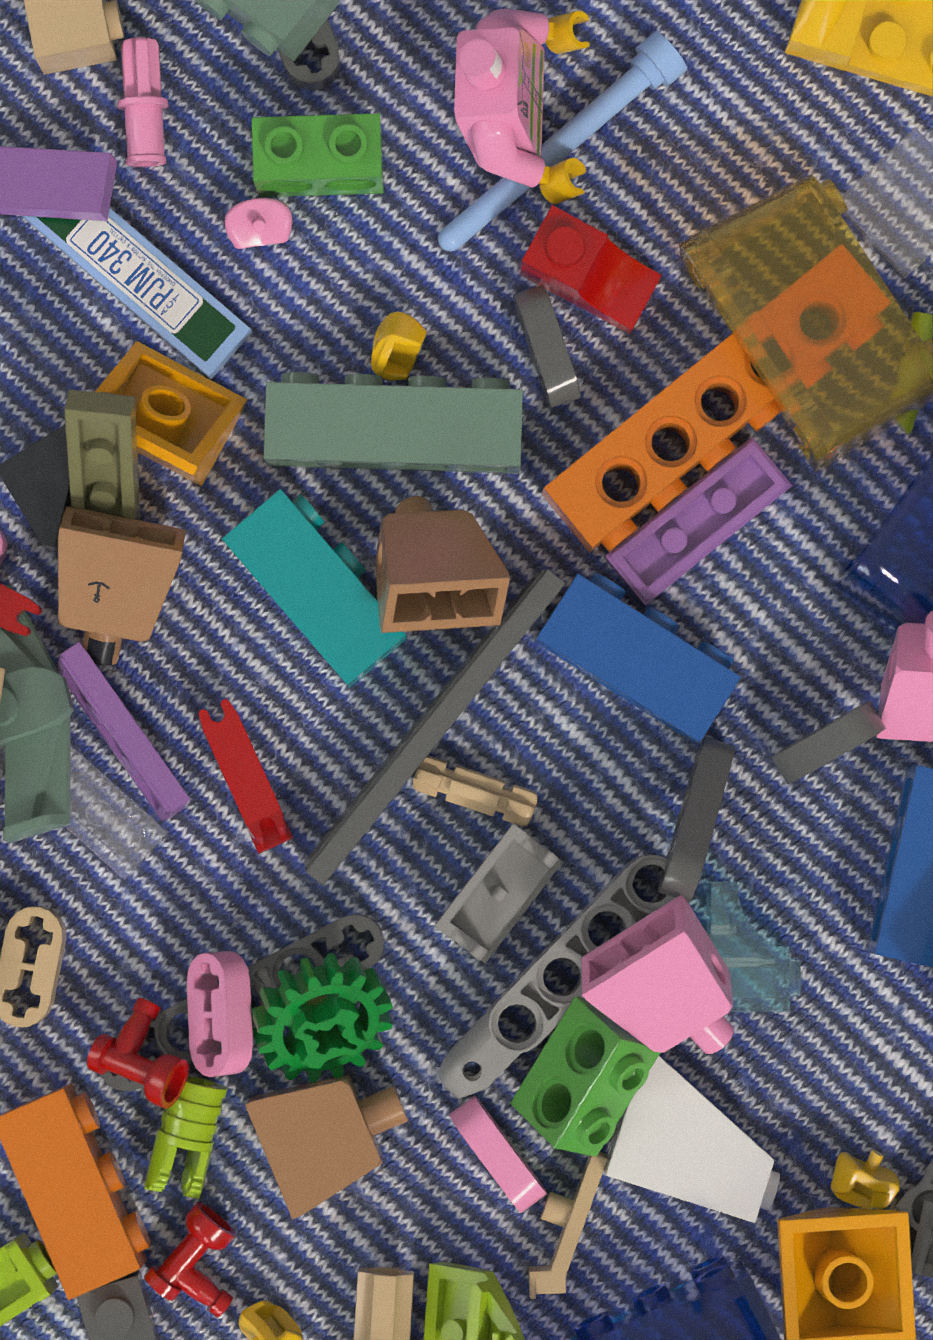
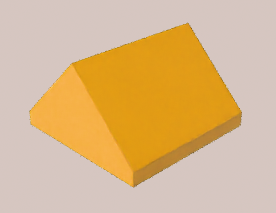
[95,341,248,486]
[777,1207,916,1340]

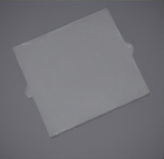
[834,127,933,279]

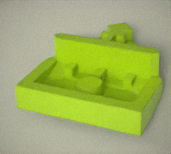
[423,1261,525,1340]

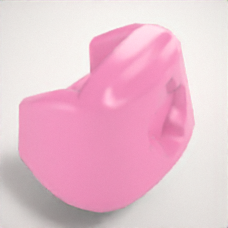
[224,198,292,249]

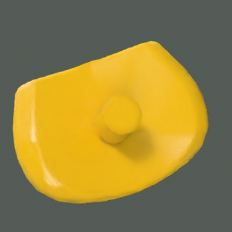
[371,311,427,380]
[831,1150,900,1209]
[238,1300,303,1340]

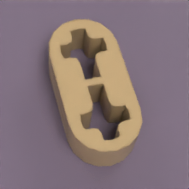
[0,906,66,1027]

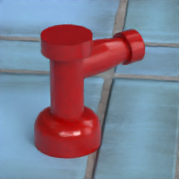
[87,998,189,1109]
[144,1202,236,1318]

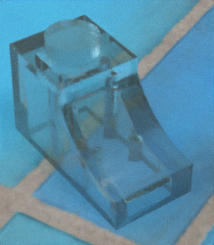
[705,880,801,1012]

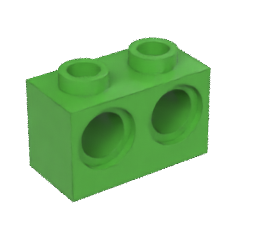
[252,113,384,197]
[510,996,661,1157]

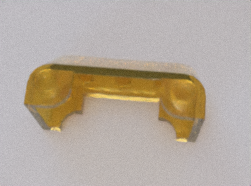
[679,174,933,473]

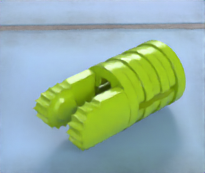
[144,1075,228,1199]

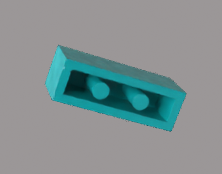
[222,489,407,688]

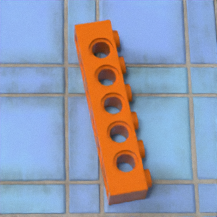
[542,246,889,553]

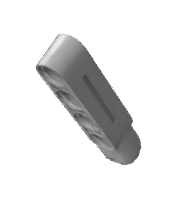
[439,854,675,1098]

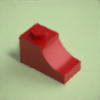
[520,205,662,335]

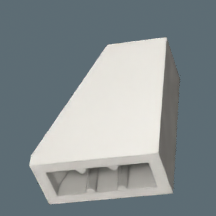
[604,1055,780,1223]

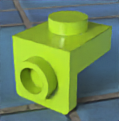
[0,1232,59,1326]

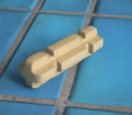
[413,755,537,826]

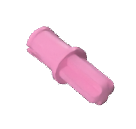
[118,37,169,167]

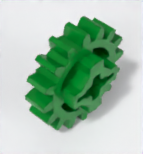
[251,953,393,1083]

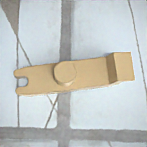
[528,1152,608,1299]

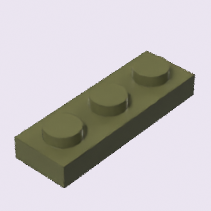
[64,390,140,520]

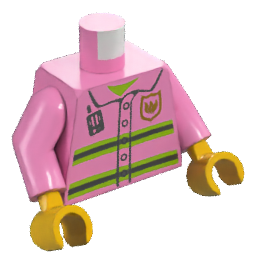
[454,9,590,204]

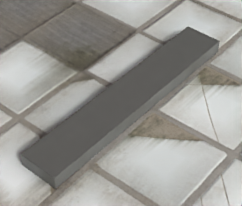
[303,569,566,885]

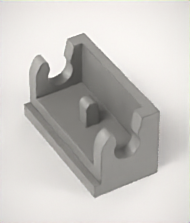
[434,823,563,963]

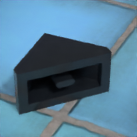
[0,424,71,552]

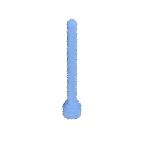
[438,31,687,251]

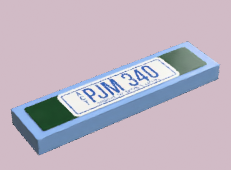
[22,208,252,379]

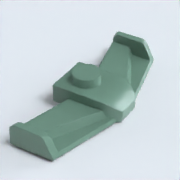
[0,584,74,843]

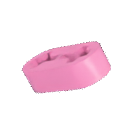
[187,951,253,1077]
[449,1095,548,1213]

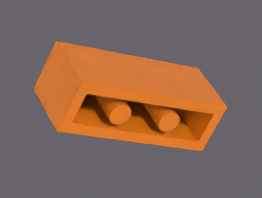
[0,1083,151,1301]

